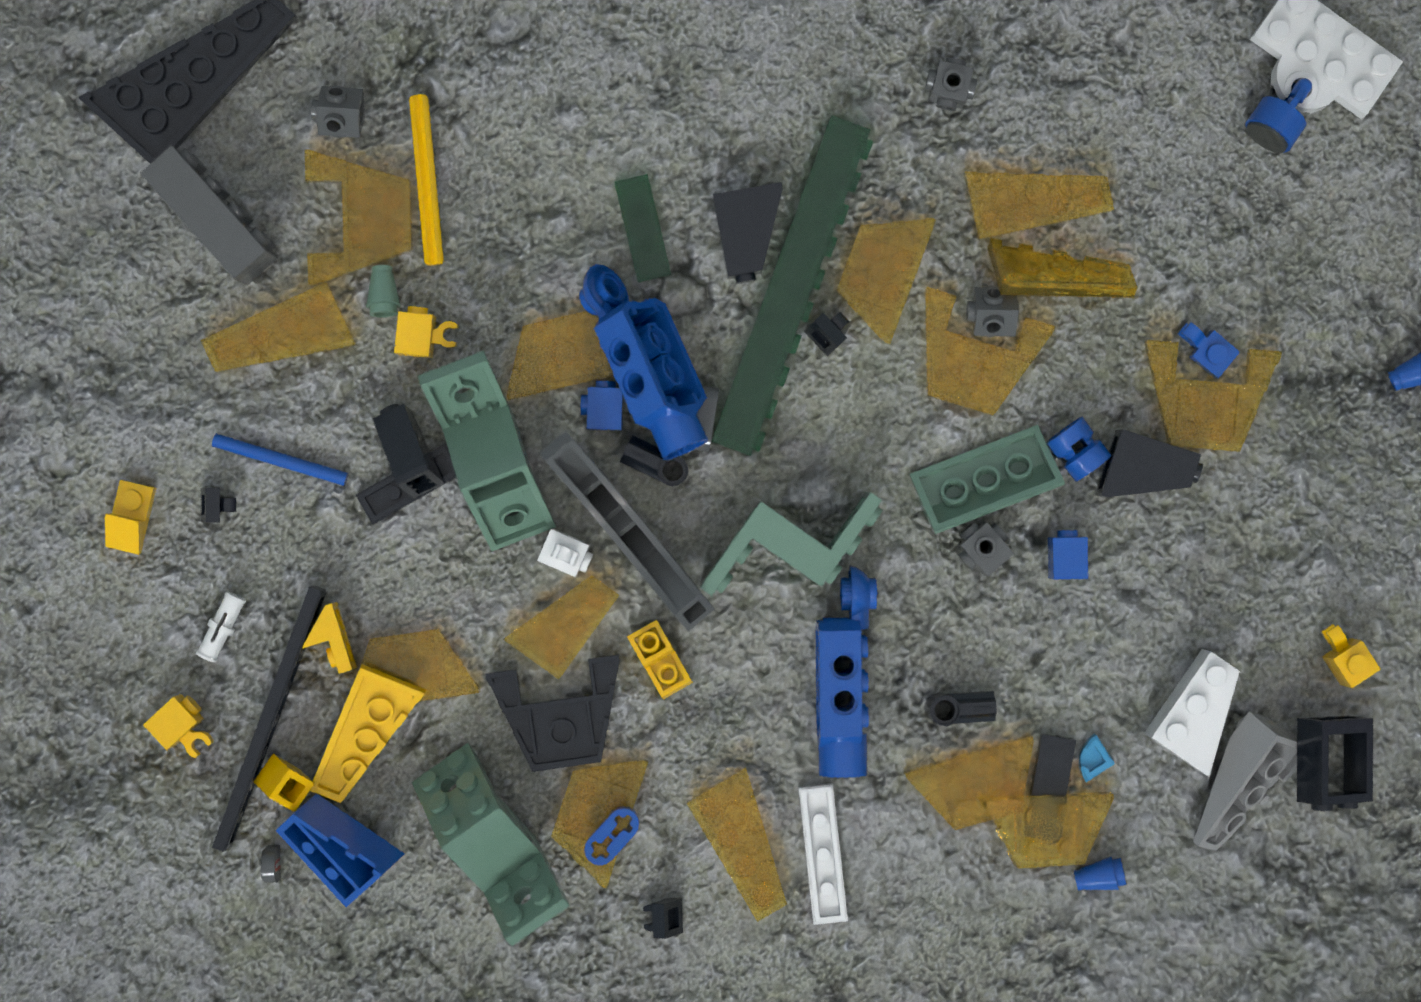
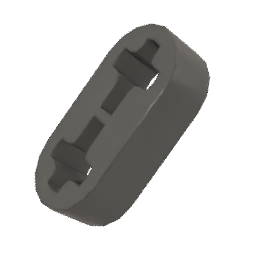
[695,385,719,453]

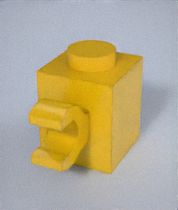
[394,306,459,358]
[1321,624,1381,688]
[143,694,214,758]

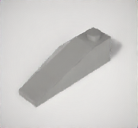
[1193,711,1297,851]

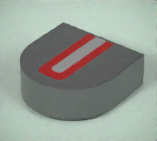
[261,845,280,883]

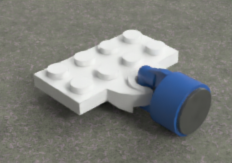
[1245,0,1403,153]

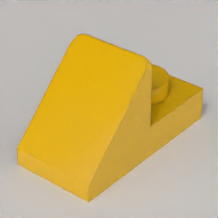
[105,480,157,555]
[302,602,357,674]

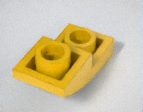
[627,620,693,700]

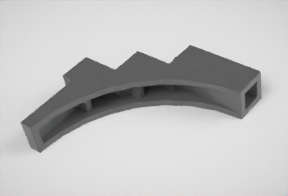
[539,431,715,631]

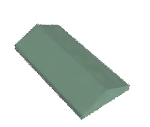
[910,425,1065,534]

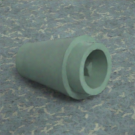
[366,265,401,318]

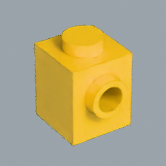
[253,753,315,812]

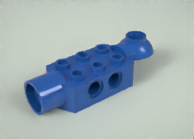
[579,264,708,460]
[815,565,877,778]

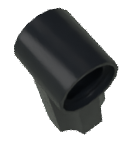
[620,435,688,486]
[924,691,997,726]

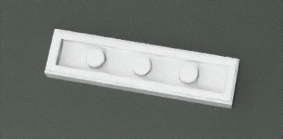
[798,783,848,925]

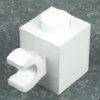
[537,528,593,577]

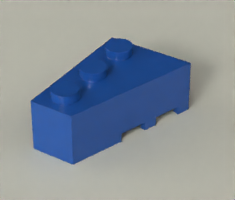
[276,793,405,907]

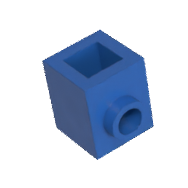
[581,381,623,431]
[1048,530,1088,580]

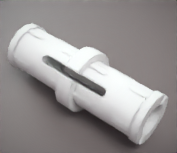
[196,591,246,663]

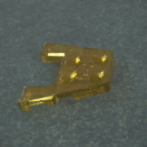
[304,149,413,286]
[924,287,1055,416]
[1145,340,1282,452]

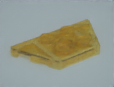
[836,218,936,345]
[507,311,614,401]
[361,629,480,701]
[904,735,1034,831]
[551,759,649,889]
[982,792,1114,869]

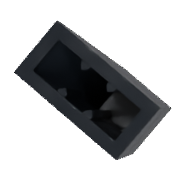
[713,182,783,284]
[373,403,445,499]
[1095,429,1203,497]

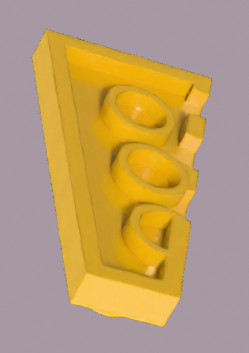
[310,664,426,803]

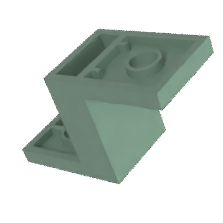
[418,351,556,551]
[700,492,883,596]
[412,743,570,946]

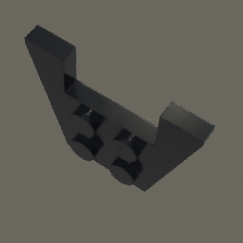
[485,654,620,772]

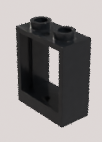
[1297,715,1373,811]

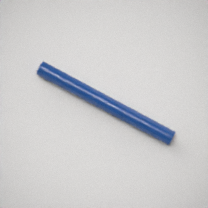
[212,434,348,486]

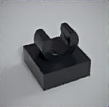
[804,312,849,357]
[201,488,236,523]
[643,897,683,939]

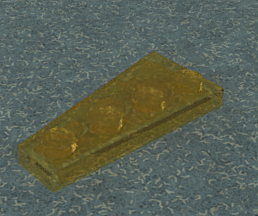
[963,171,1114,240]
[988,238,1138,298]
[201,282,357,372]
[687,767,787,922]

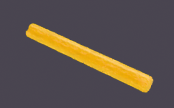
[409,94,444,266]

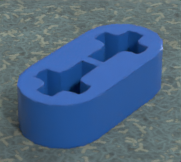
[584,806,639,865]

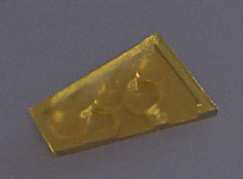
[503,575,620,679]

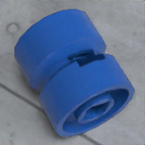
[1046,416,1111,482]

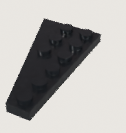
[78,0,297,164]

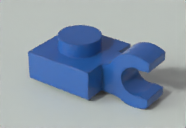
[1177,322,1240,379]

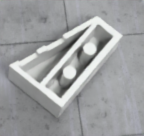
[1144,649,1240,777]

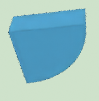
[1079,734,1115,782]

